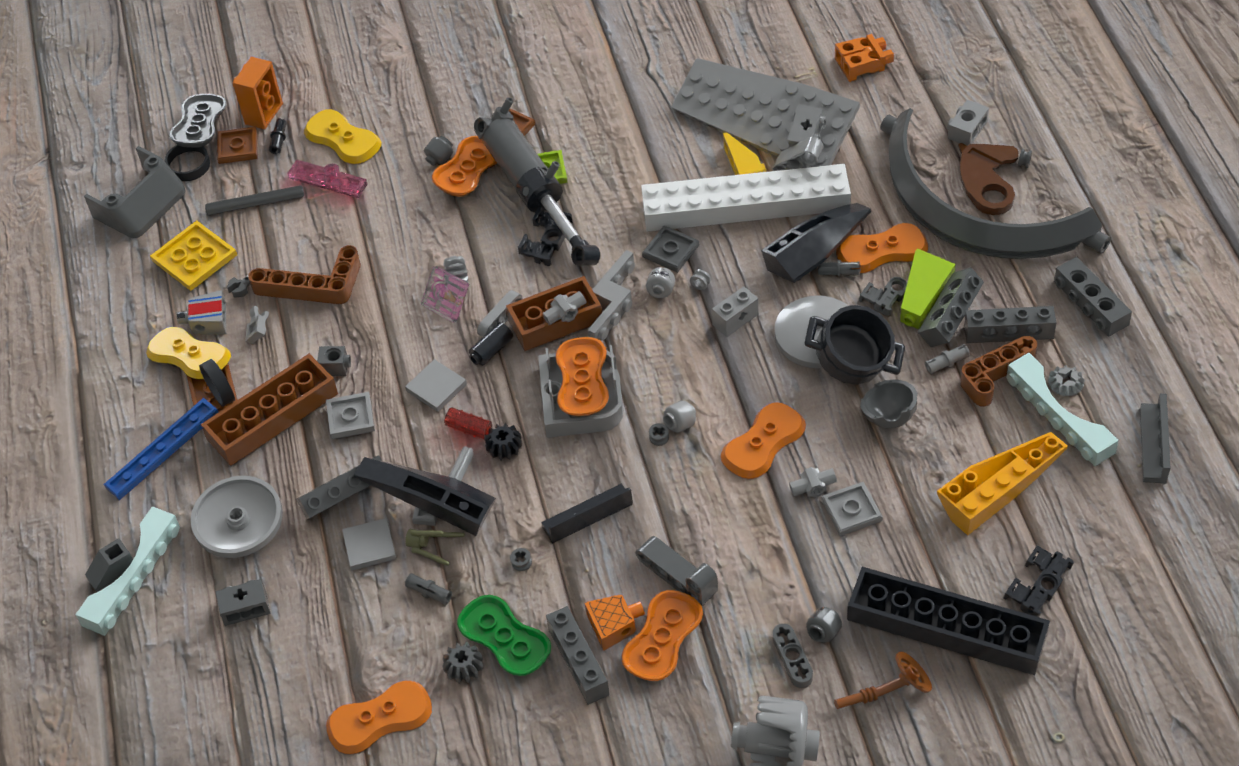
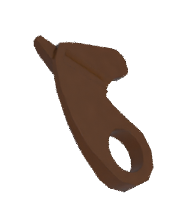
[958,143,1019,215]

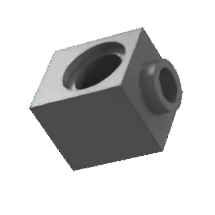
[317,346,351,376]

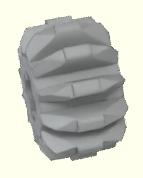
[443,256,469,291]

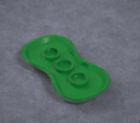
[457,595,551,676]

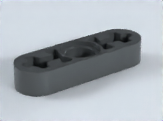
[773,624,813,688]

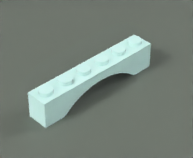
[1006,353,1119,466]
[75,506,180,636]

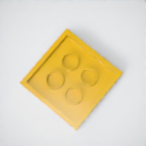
[150,220,237,291]

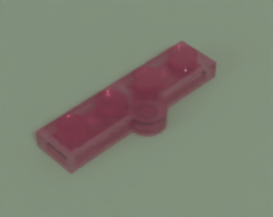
[287,160,368,199]

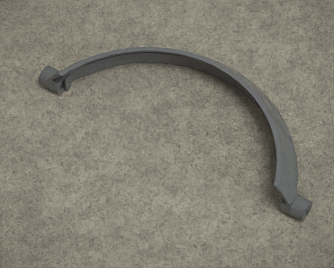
[880,108,1111,259]

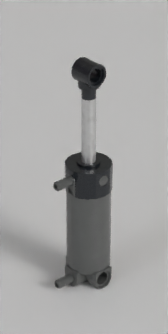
[474,98,600,266]

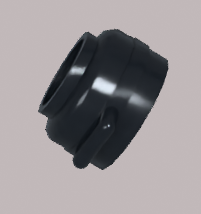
[804,305,905,385]

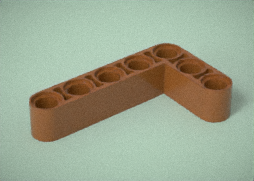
[248,245,361,304]

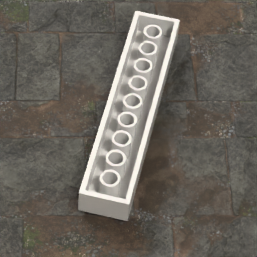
[641,164,851,232]

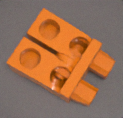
[834,34,894,82]

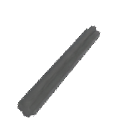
[205,185,304,215]

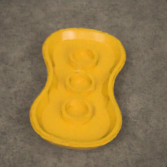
[304,109,381,164]
[146,327,231,379]

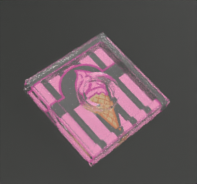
[420,266,469,323]

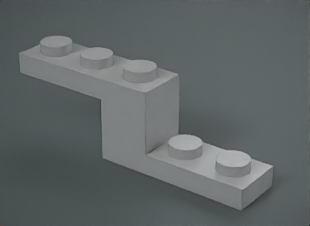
[588,250,635,341]

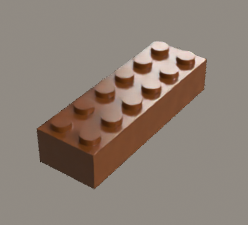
[201,353,338,466]

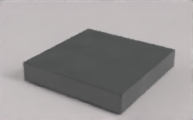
[642,226,699,273]

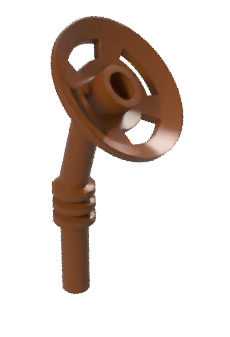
[834,651,932,709]

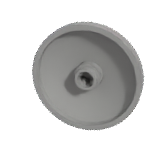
[775,296,848,368]
[191,476,283,558]

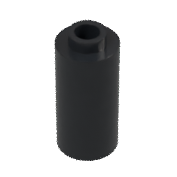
[469,322,514,366]

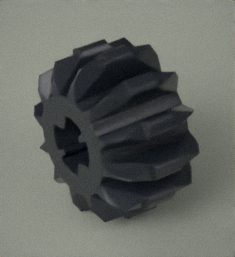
[484,422,522,461]

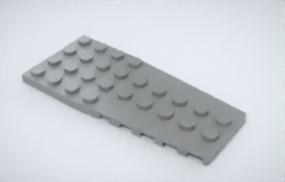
[671,58,860,167]

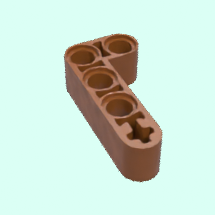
[960,336,1037,407]

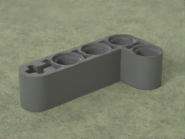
[635,536,718,606]

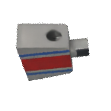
[177,290,226,334]

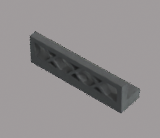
[1140,393,1171,484]

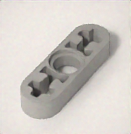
[477,290,523,337]

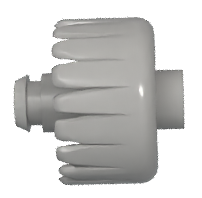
[731,696,820,766]

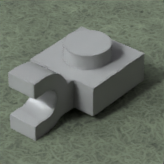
[245,306,269,345]

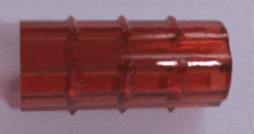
[444,407,492,439]

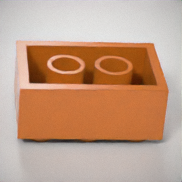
[233,57,283,130]

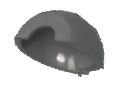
[860,379,918,429]

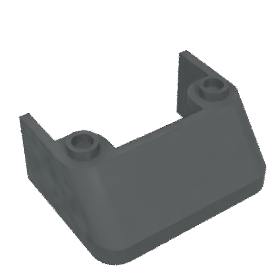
[84,146,186,238]

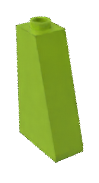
[900,248,956,329]

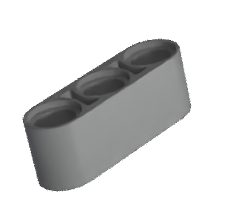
[773,137,824,171]

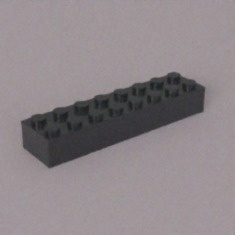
[847,566,1050,676]

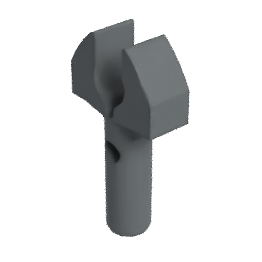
[227,276,250,298]

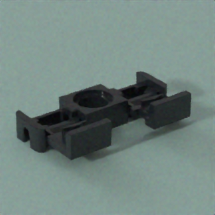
[518,206,573,266]
[1003,545,1074,617]

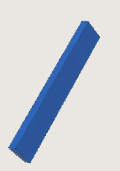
[103,398,219,500]

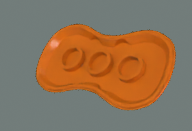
[432,136,497,197]
[836,223,928,273]
[556,337,609,416]
[721,402,806,479]
[622,590,703,681]
[326,680,432,754]

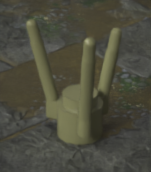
[406,529,465,566]

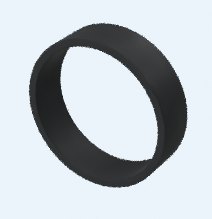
[165,145,210,181]
[199,359,235,407]

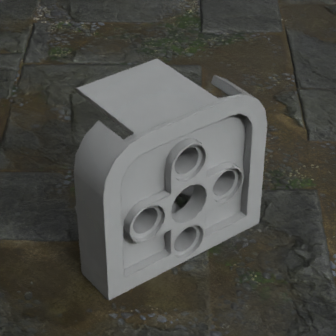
[538,345,624,438]

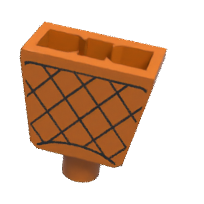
[585,595,645,651]

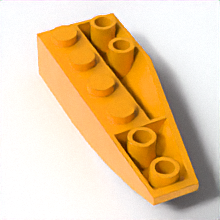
[937,432,1068,535]

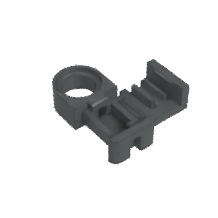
[859,277,907,316]

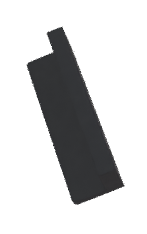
[541,483,633,544]

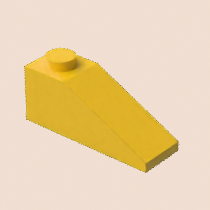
[723,133,766,175]

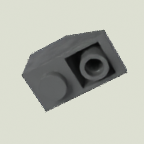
[85,538,133,592]

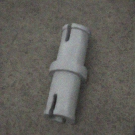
[925,344,970,374]

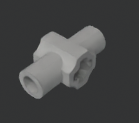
[542,291,586,325]
[789,467,837,498]

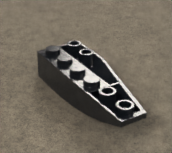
[761,203,872,283]
[354,457,496,536]

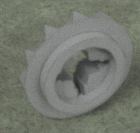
[1048,365,1085,396]

